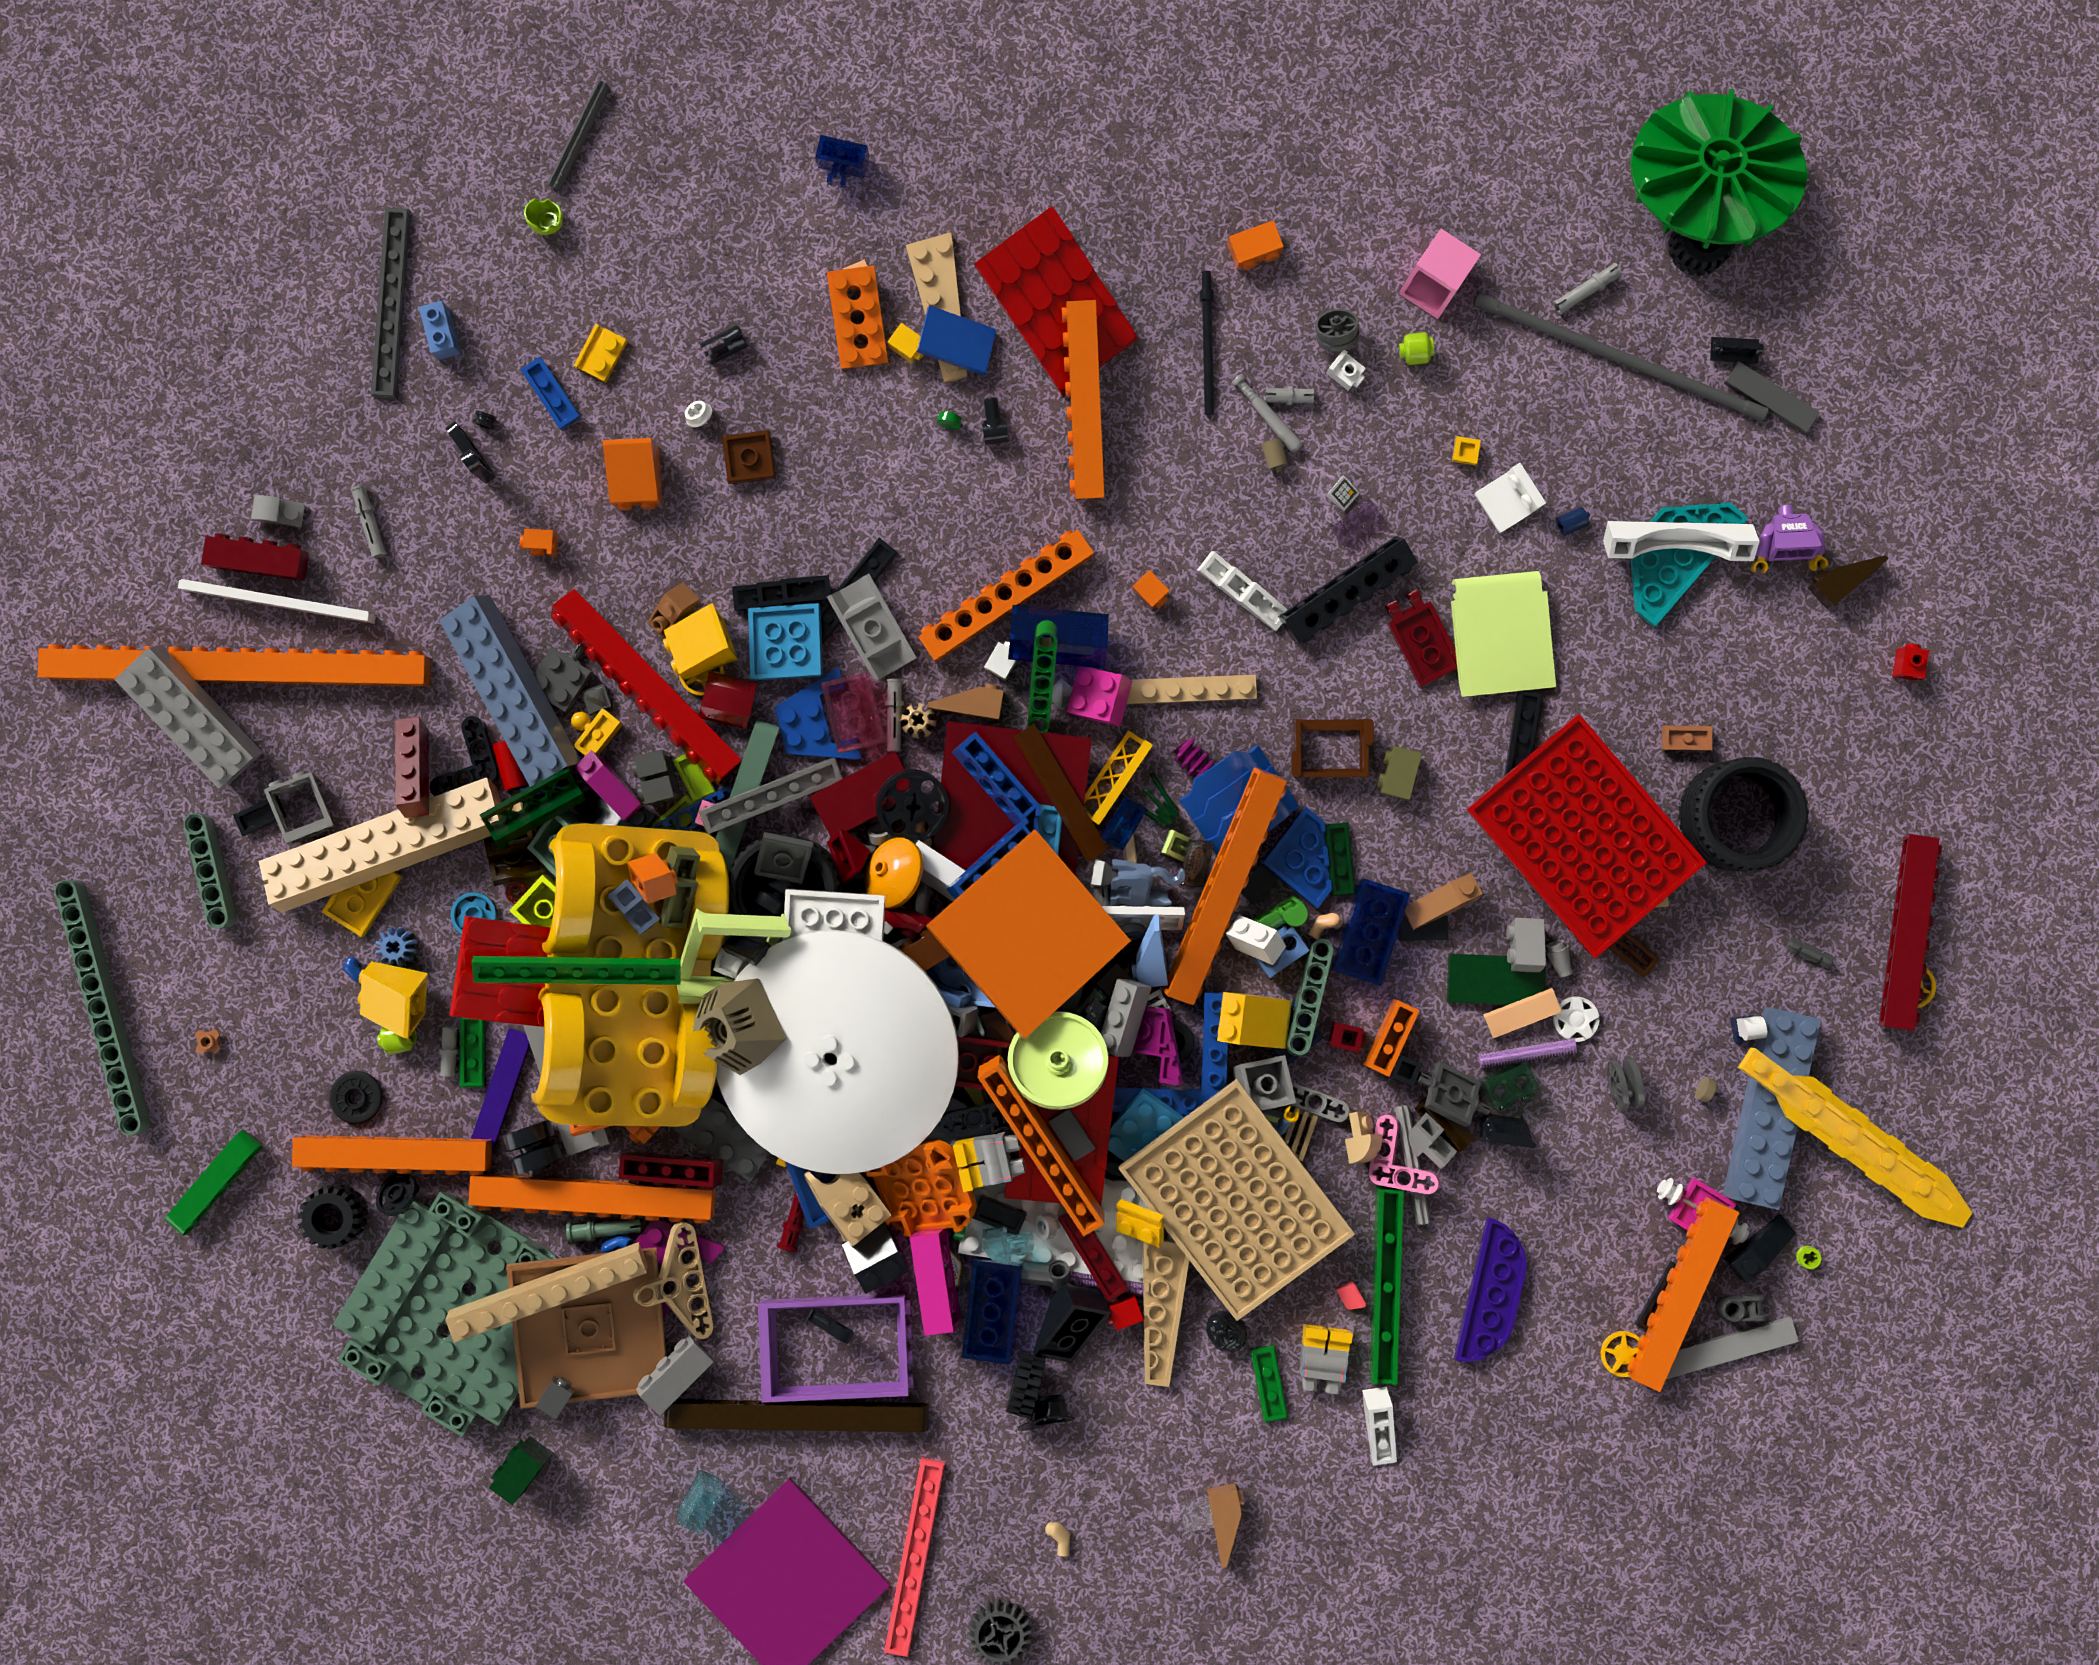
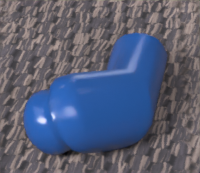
[343,957,361,982]

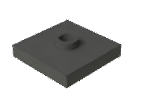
[754,832,813,884]

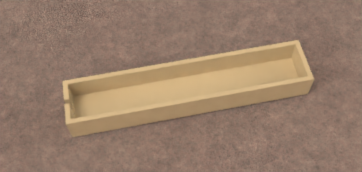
[259,777,503,913]

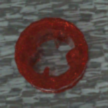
[505,882,529,904]

